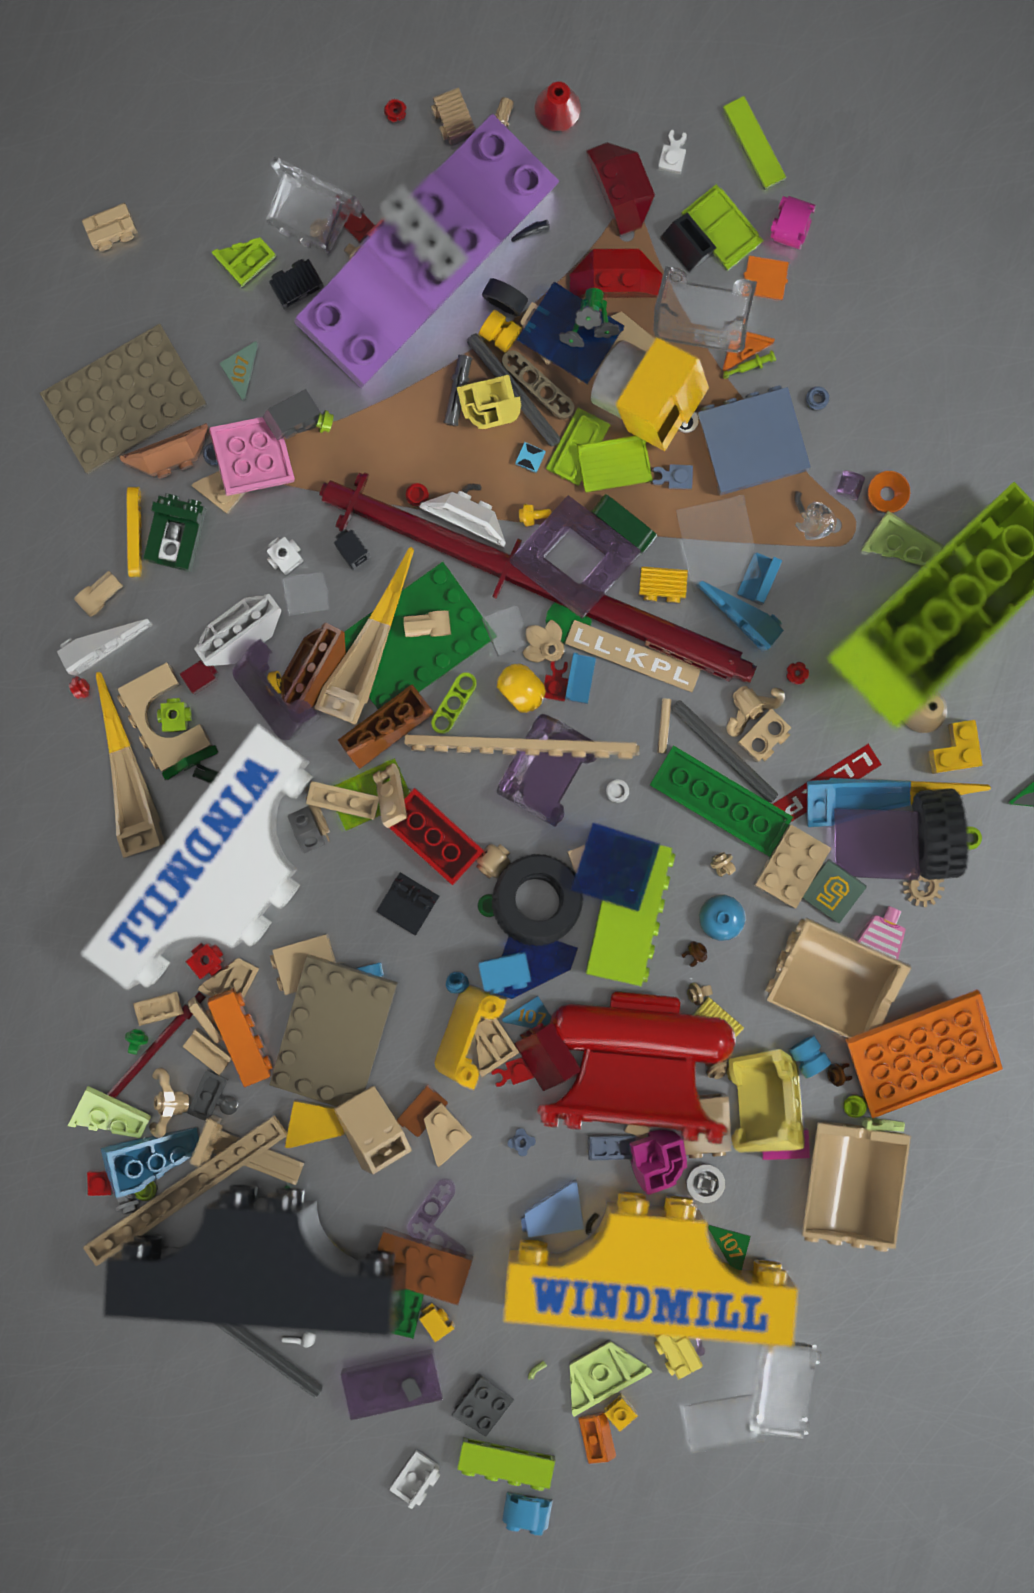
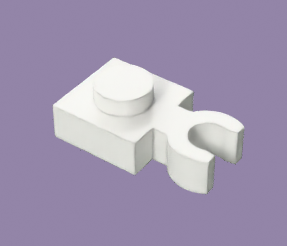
[658,130,686,174]

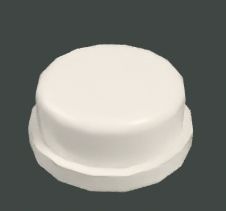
[687,1164,725,1203]

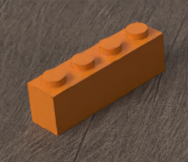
[207,987,273,1088]

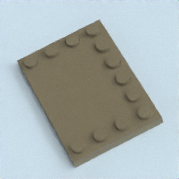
[269,954,398,1107]

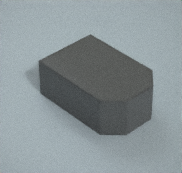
[402,1377,422,1402]

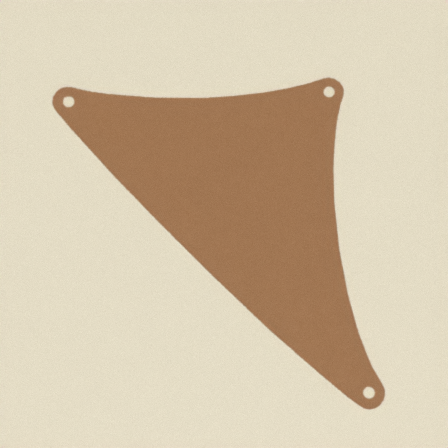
[283,219,856,547]

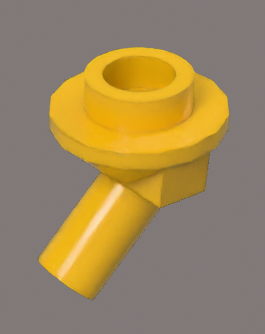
[519,504,552,527]

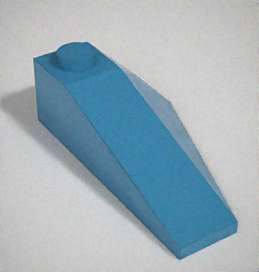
[696,581,784,650]
[101,1127,199,1198]

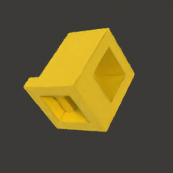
[419,1303,455,1342]

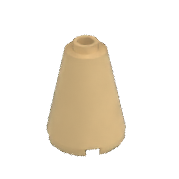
[905,692,947,733]

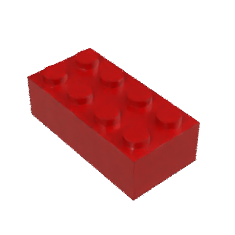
[389,788,484,886]

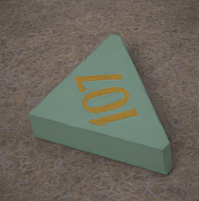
[220,341,258,401]

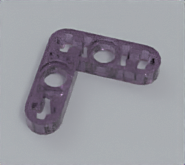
[408,1178,467,1255]

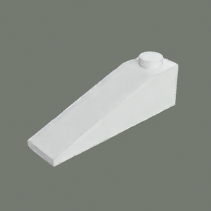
[57,619,153,676]

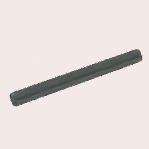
[467,333,561,447]
[672,700,778,803]
[217,1325,323,1398]

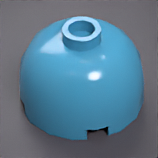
[699,895,746,941]

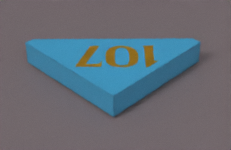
[502,996,551,1028]

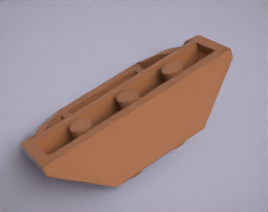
[119,423,210,479]

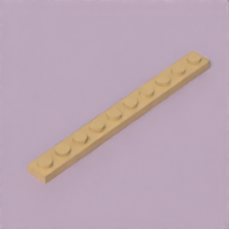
[405,735,640,759]
[83,1115,288,1266]

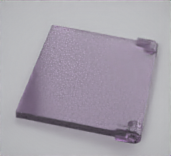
[834,808,920,880]

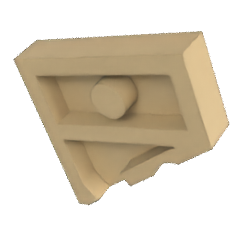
[192,471,245,514]
[423,1102,472,1167]

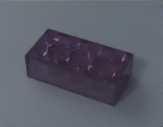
[341,1349,443,1420]

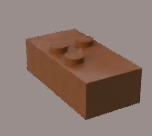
[377,1227,473,1306]

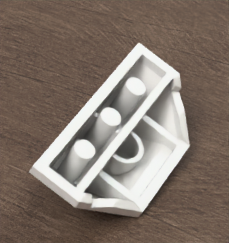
[420,491,506,548]
[194,594,282,666]

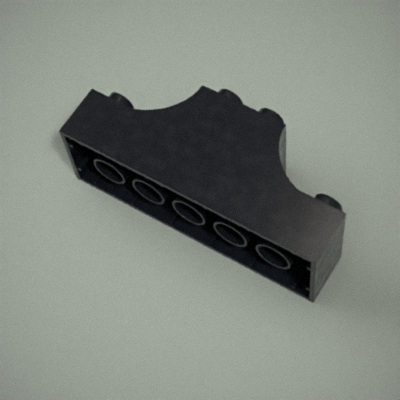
[103,1185,407,1337]

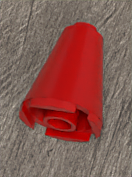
[535,81,581,131]

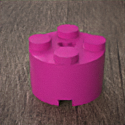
[770,196,816,250]

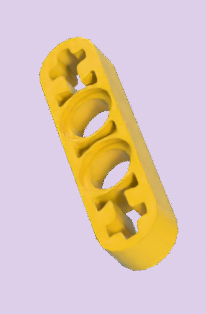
[127,487,142,577]

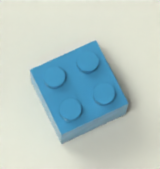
[478,952,531,994]

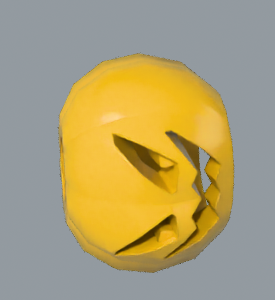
[497,663,546,713]

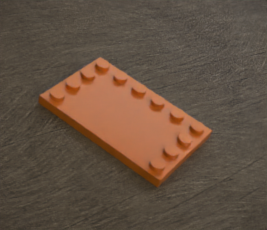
[846,989,1003,1119]

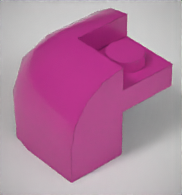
[630,1130,687,1195]

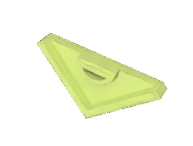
[861,1116,905,1132]

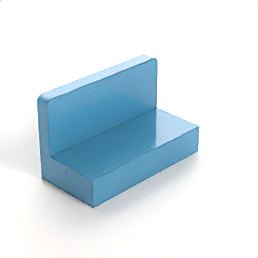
[737,552,782,605]
[565,652,596,704]

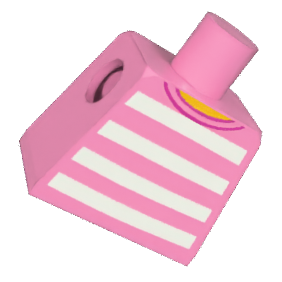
[856,906,906,960]

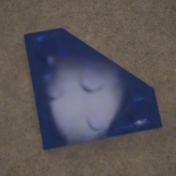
[495,936,578,999]

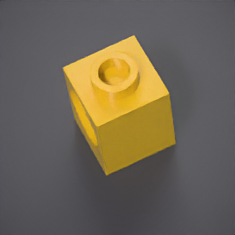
[604,1393,638,1431]

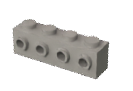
[379,185,469,281]

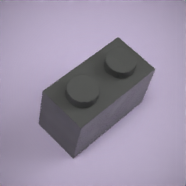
[263,389,321,441]

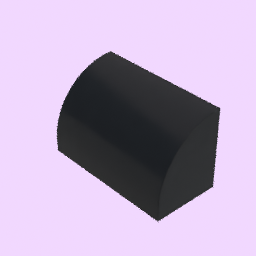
[660,213,717,272]

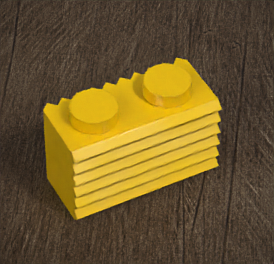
[638,566,688,603]

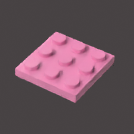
[209,417,295,496]

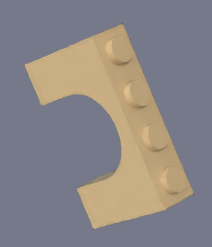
[117,663,213,772]

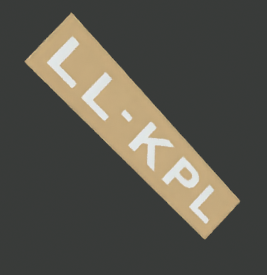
[565,620,701,692]

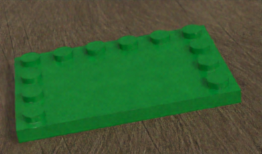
[344,562,497,709]

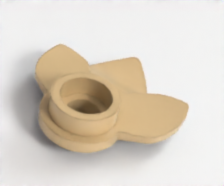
[522,620,565,663]

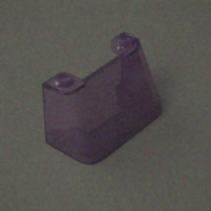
[233,638,321,740]
[497,714,597,827]

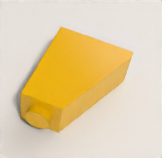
[285,1099,345,1148]

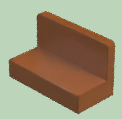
[396,1084,448,1137]

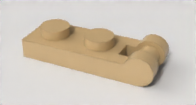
[373,763,407,828]

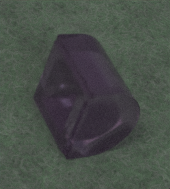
[836,470,865,501]

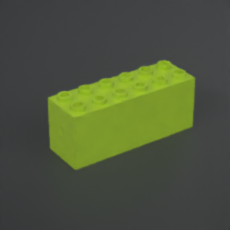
[585,836,675,986]

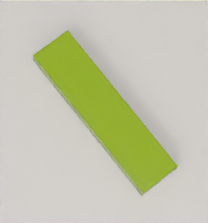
[723,96,786,190]

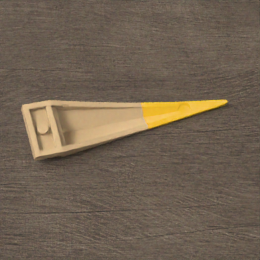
[314,547,414,725]
[96,672,165,858]

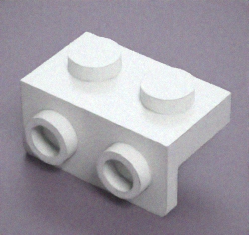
[389,1449,440,1509]

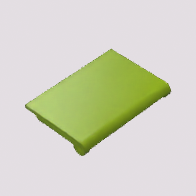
[577,436,653,493]

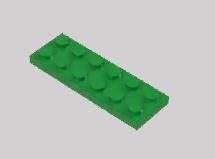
[649,745,793,857]

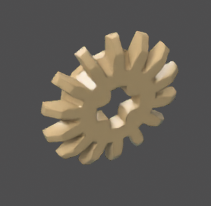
[903,867,945,907]

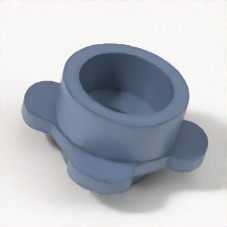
[508,1128,536,1156]

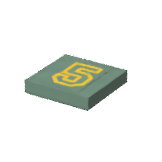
[803,859,867,923]

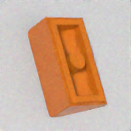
[578,1412,616,1464]

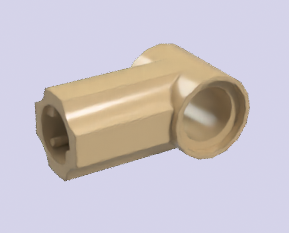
[74,571,123,617]
[404,611,451,637]

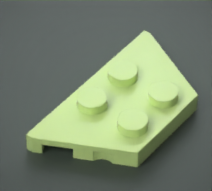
[570,1341,652,1416]

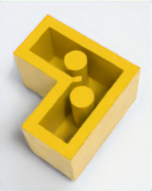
[929,720,983,774]

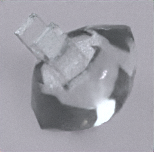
[795,502,837,540]

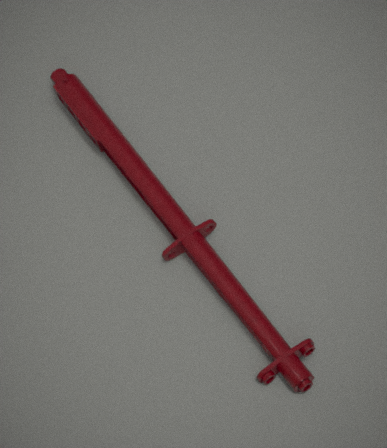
[319,472,757,683]

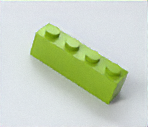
[457,1437,555,1491]

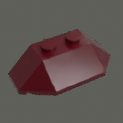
[586,142,655,236]

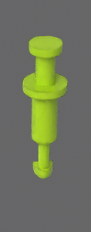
[723,350,776,379]

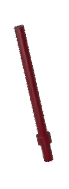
[106,991,206,1098]

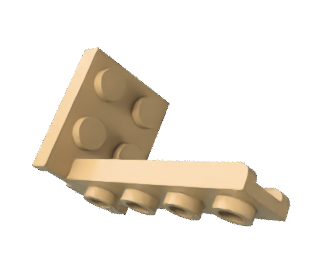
[190,1114,305,1185]

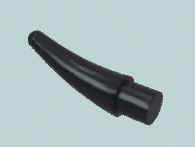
[511,219,550,242]

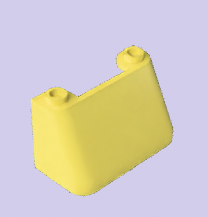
[727,1049,805,1152]

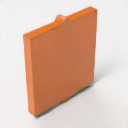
[743,256,789,300]

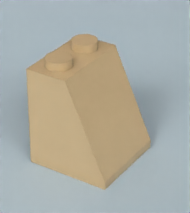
[681,1093,731,1158]

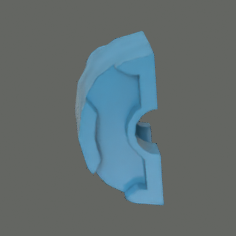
[502,1492,553,1535]

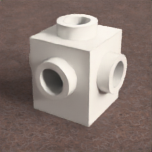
[267,537,304,575]

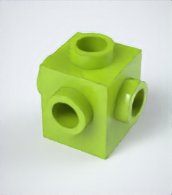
[157,698,192,733]

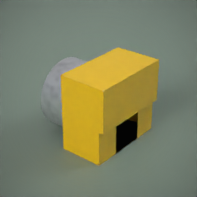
[591,337,709,451]

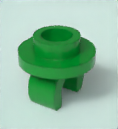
[125,1029,149,1055]

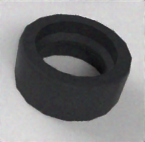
[482,278,528,316]

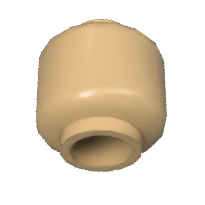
[476,844,511,879]

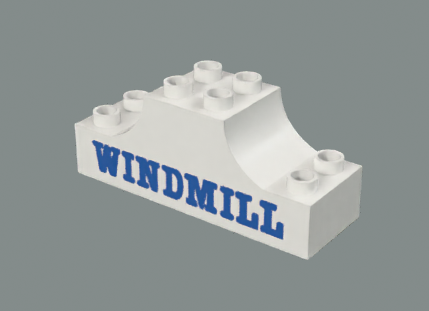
[82,725,313,989]

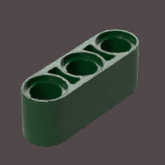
[591,494,657,554]

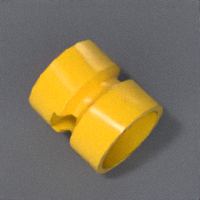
[478,309,522,353]

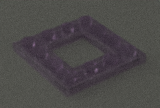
[510,495,641,619]

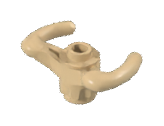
[726,686,785,737]
[149,1068,189,1138]

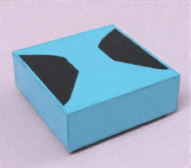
[515,442,546,473]

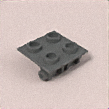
[451,1375,514,1437]

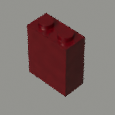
[514,1022,581,1091]

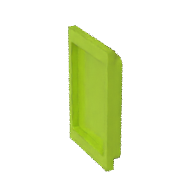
[681,184,763,271]

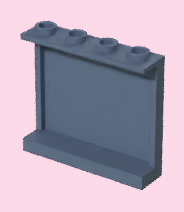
[697,385,811,496]

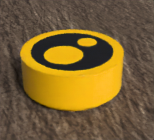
[267,671,281,695]

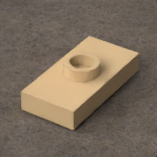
[133,991,183,1026]
[188,997,223,1044]

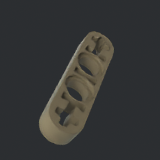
[502,350,574,420]

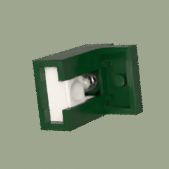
[143,493,207,572]

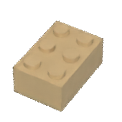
[753,824,832,909]

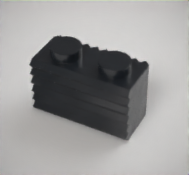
[269,259,324,309]
[334,529,370,570]

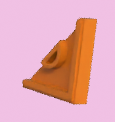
[722,328,775,371]

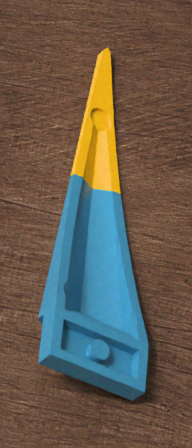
[807,778,991,827]

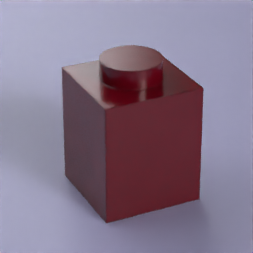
[180,660,218,695]

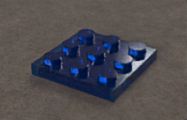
[571,822,660,912]

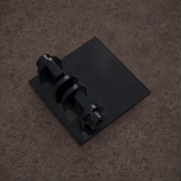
[376,872,440,936]

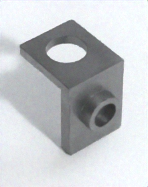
[288,806,325,853]

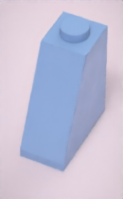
[521,1180,584,1237]

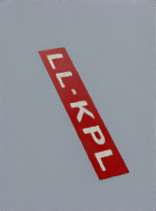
[773,743,882,823]

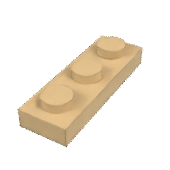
[306,781,379,820]

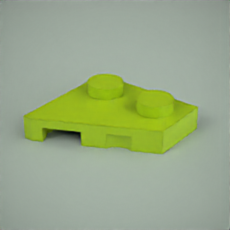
[212,237,276,287]

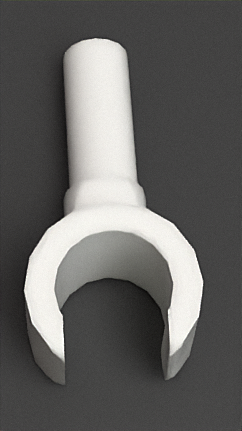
[282,1332,316,1347]

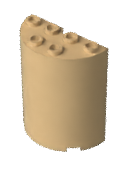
[765,918,911,1038]
[802,1122,911,1252]

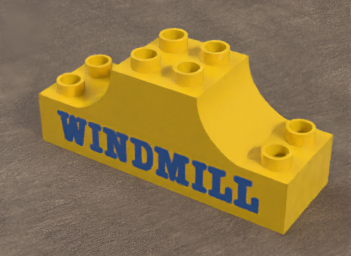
[504,1192,798,1347]

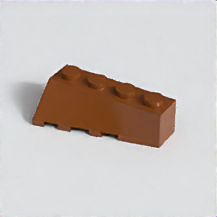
[338,684,434,769]

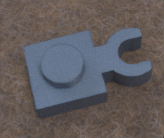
[652,464,693,490]

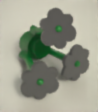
[559,288,620,347]

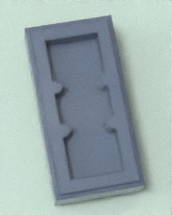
[588,1134,636,1161]

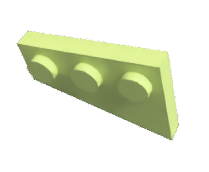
[862,511,945,566]
[68,1086,151,1138]

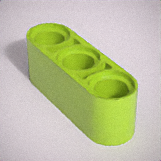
[431,672,477,734]

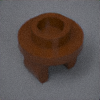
[682,941,707,967]
[827,1063,853,1087]

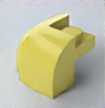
[457,375,521,429]

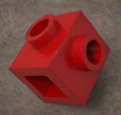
[185,943,224,980]

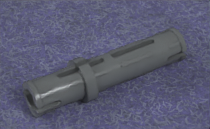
[444,355,473,426]

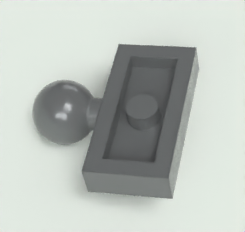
[187,1070,238,1122]

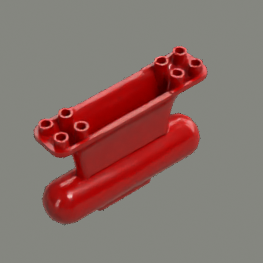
[537,992,736,1144]

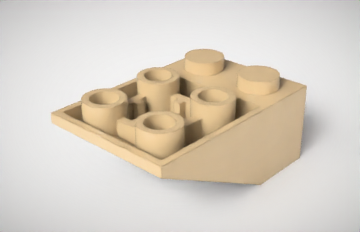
[334,1086,412,1174]

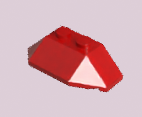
[570,249,662,298]

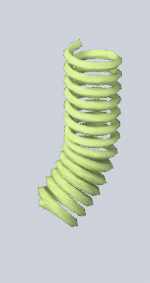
[528,1361,547,1380]

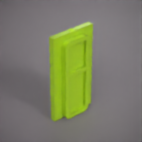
[546,408,611,486]

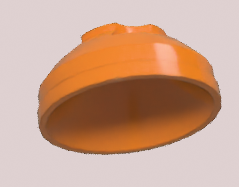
[868,471,911,513]

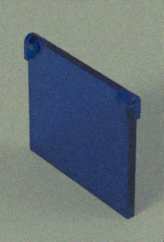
[517,281,625,385]

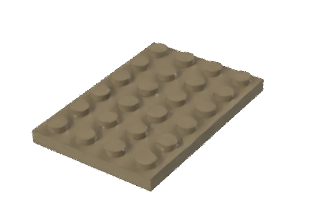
[40,324,207,474]

